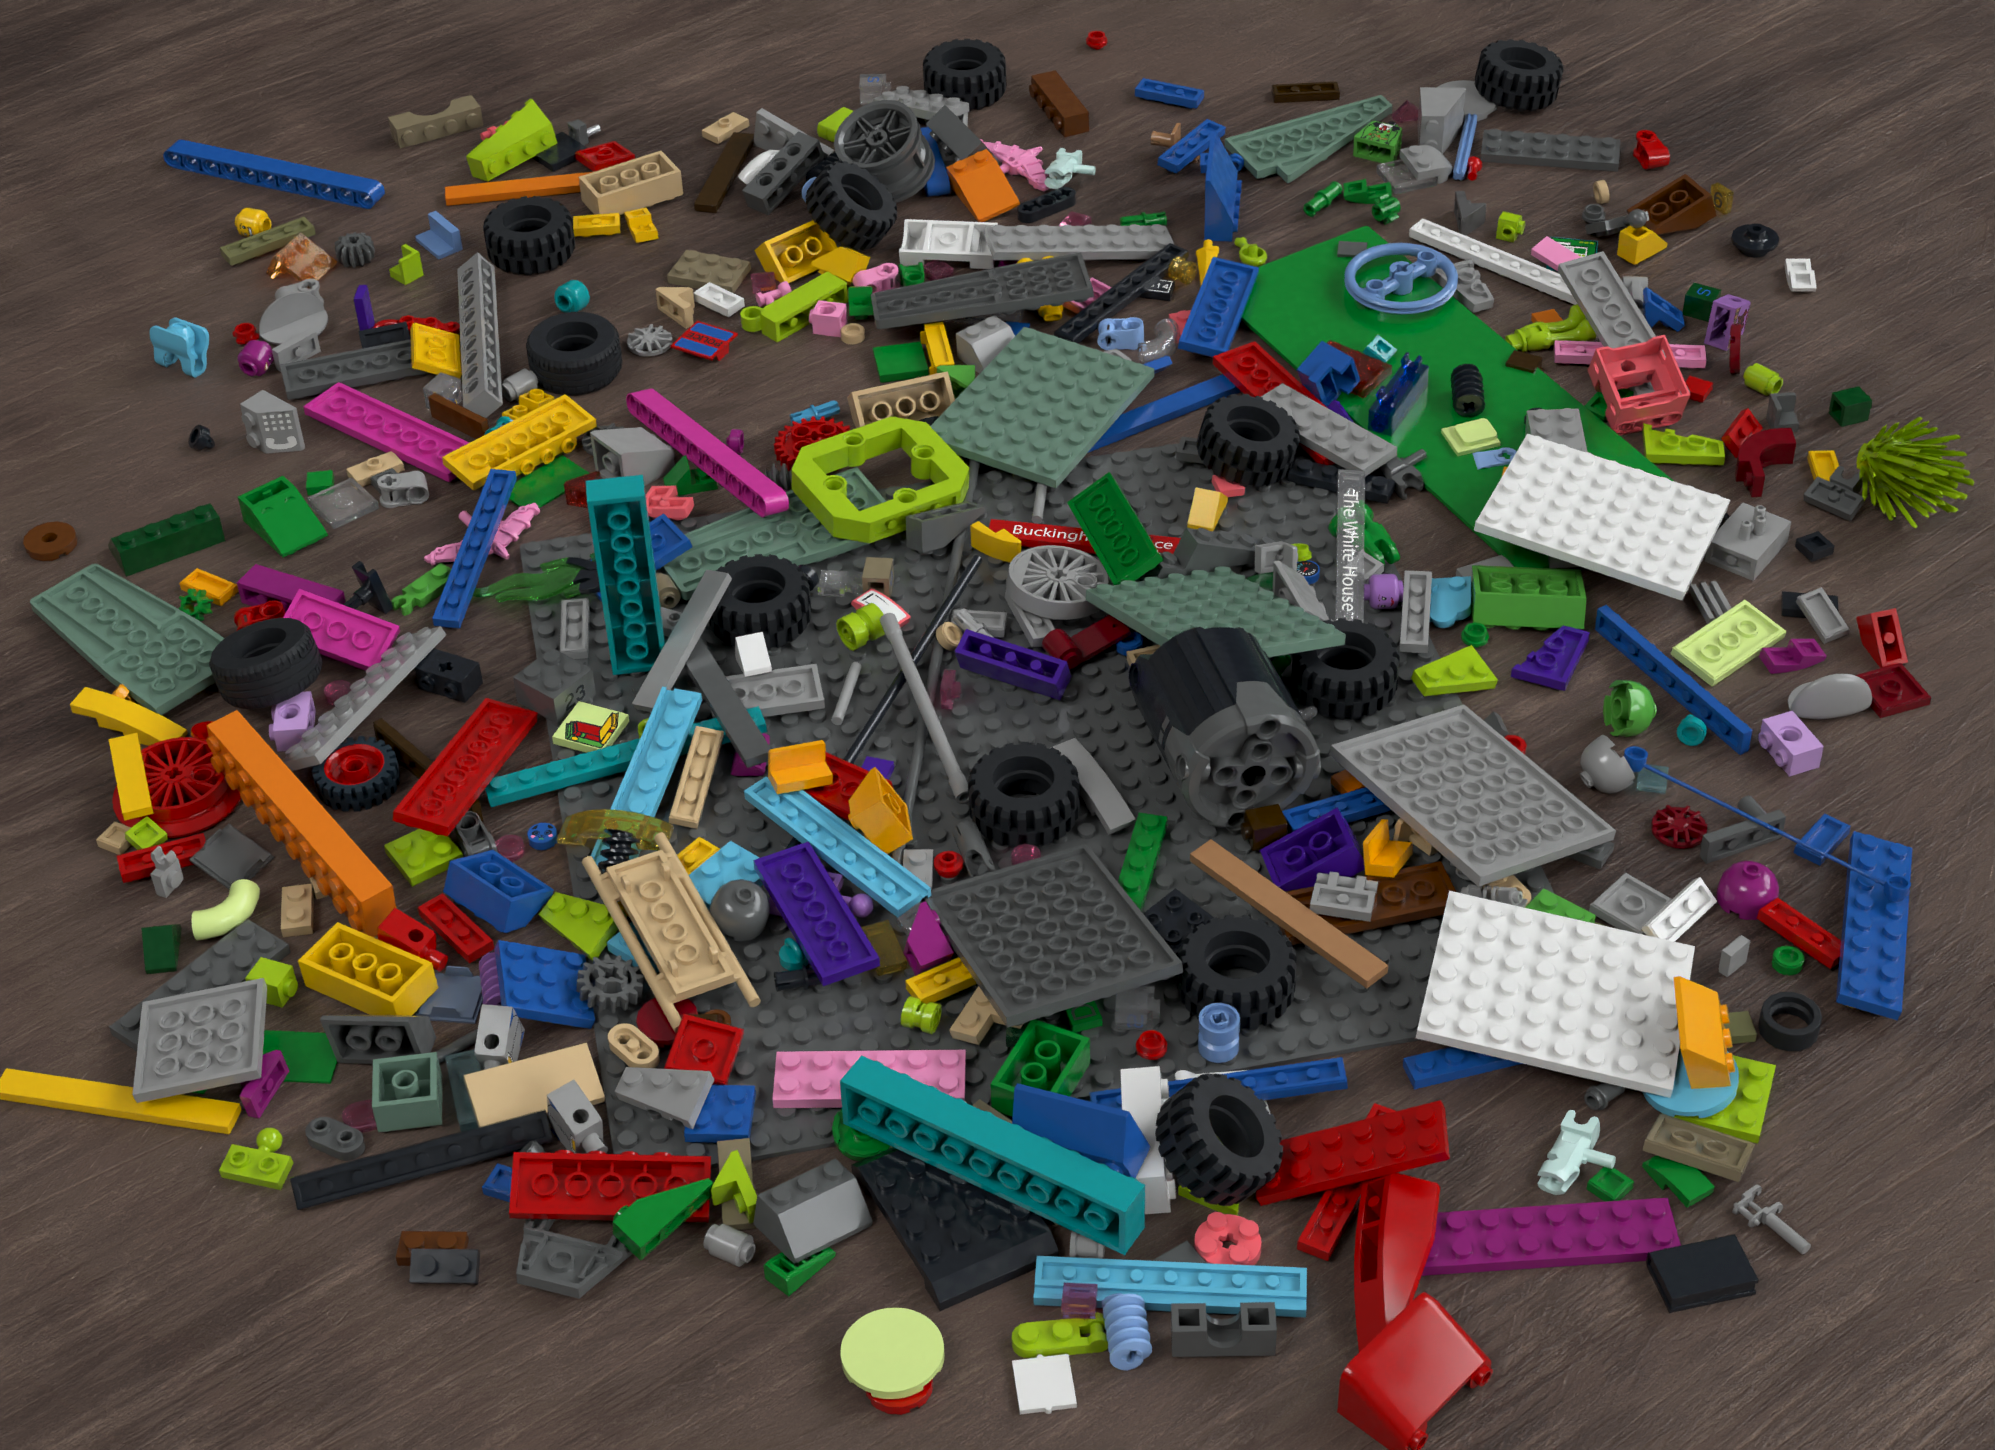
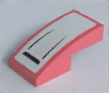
[851,588,911,628]

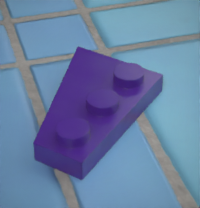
[1511,625,1590,691]

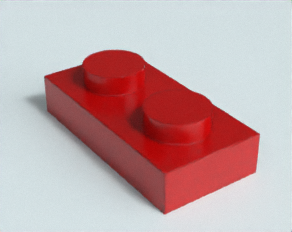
[1721,408,1763,458]

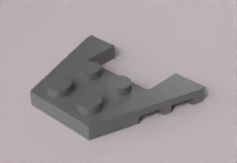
[516,1219,633,1299]

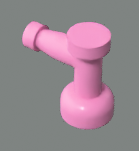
[755,281,792,307]

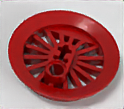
[112,737,242,838]

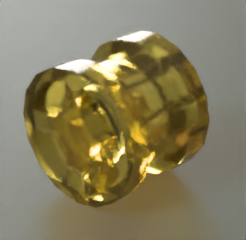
[1168,256,1197,285]

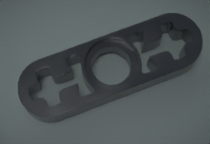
[1017,187,1076,223]

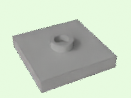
[1589,873,1672,935]

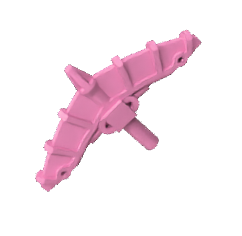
[980,139,1049,192]
[424,503,540,566]

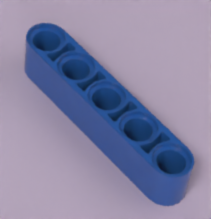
[921,127,950,197]

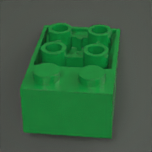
[238,476,328,557]

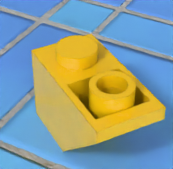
[1617,226,1668,265]
[811,247,871,286]

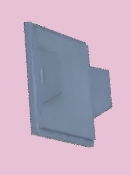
[416,966,483,1024]

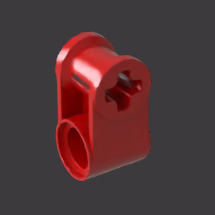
[1633,130,1670,169]
[234,600,285,631]

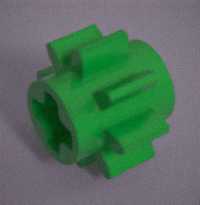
[1372,193,1401,225]
[178,589,214,621]

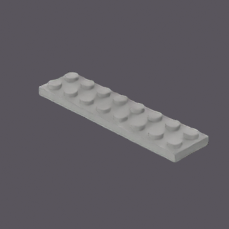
[984,224,1174,260]
[1558,251,1690,396]
[282,626,446,771]

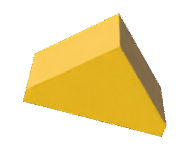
[1187,488,1228,531]

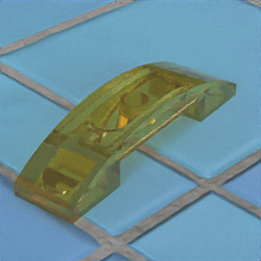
[556,809,674,851]

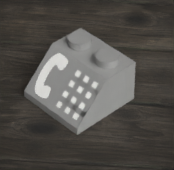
[240,390,305,454]

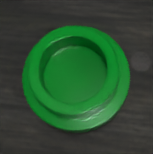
[1461,623,1489,648]

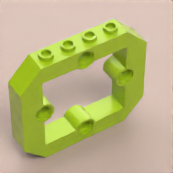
[792,416,969,544]

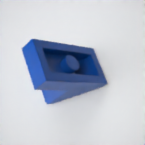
[1643,287,1685,332]

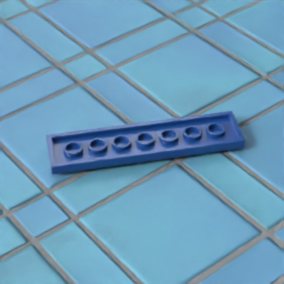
[1836,831,1912,1021]

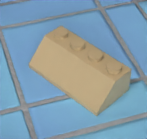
[847,371,955,428]

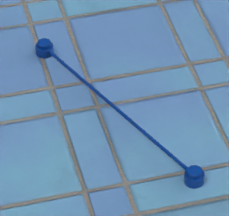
[1624,746,1911,902]

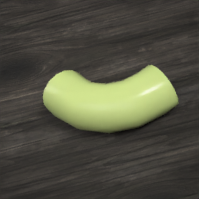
[191,879,260,941]

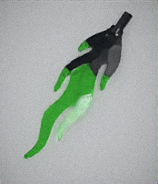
[473,553,600,603]

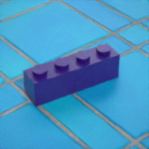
[955,629,1071,700]

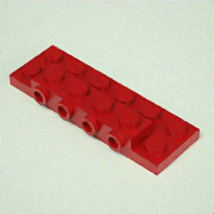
[509,1150,711,1222]

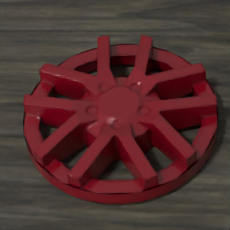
[1651,805,1708,849]

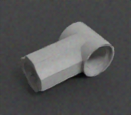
[1622,276,1648,313]

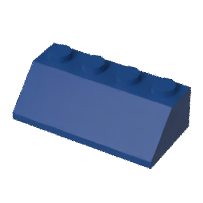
[1012,1083,1151,1178]

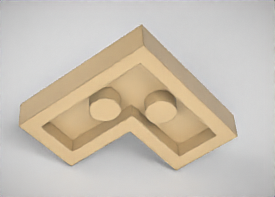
[950,986,1023,1045]

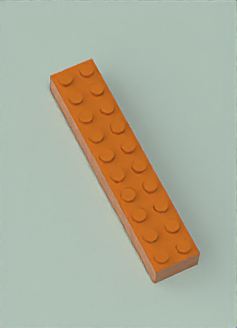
[206,710,396,937]

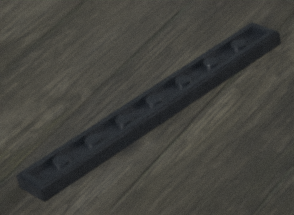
[1054,243,1189,344]
[290,1109,553,1210]

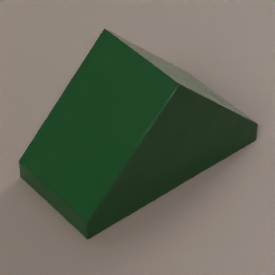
[141,924,182,974]

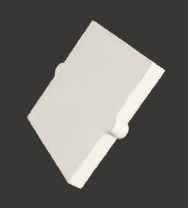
[1012,1354,1077,1415]

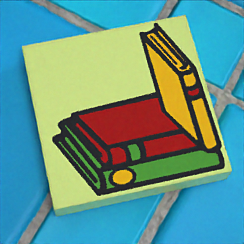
[552,701,630,753]

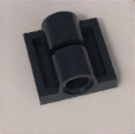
[1143,888,1214,957]

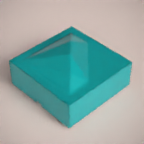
[1363,335,1397,367]

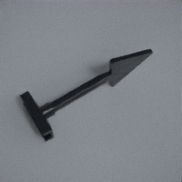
[343,561,393,614]

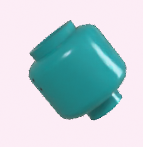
[554,280,590,313]

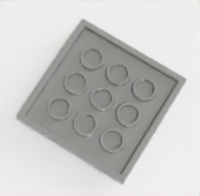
[132,978,267,1103]

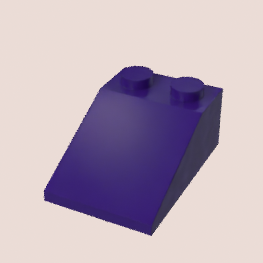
[1260,807,1365,891]

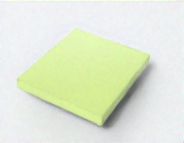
[1441,418,1500,456]

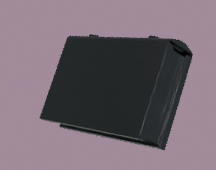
[1646,1234,1759,1313]

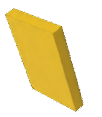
[410,323,462,380]

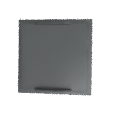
[189,824,274,890]

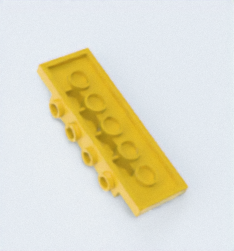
[442,394,596,491]

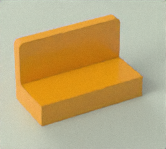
[768,740,833,794]
[1363,819,1413,878]

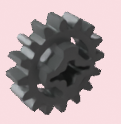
[576,955,644,1013]

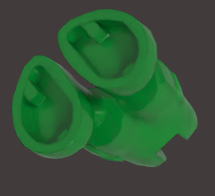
[1328,503,1400,565]

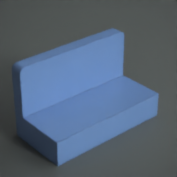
[415,211,463,259]

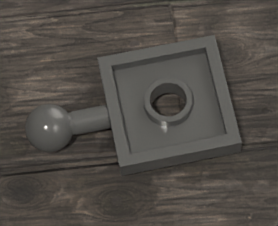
[1585,209,1649,237]

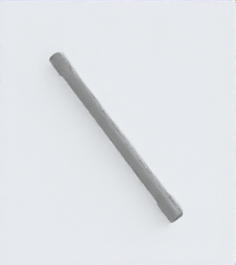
[880,613,969,803]

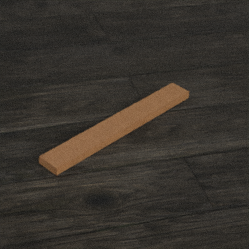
[1190,839,1389,989]

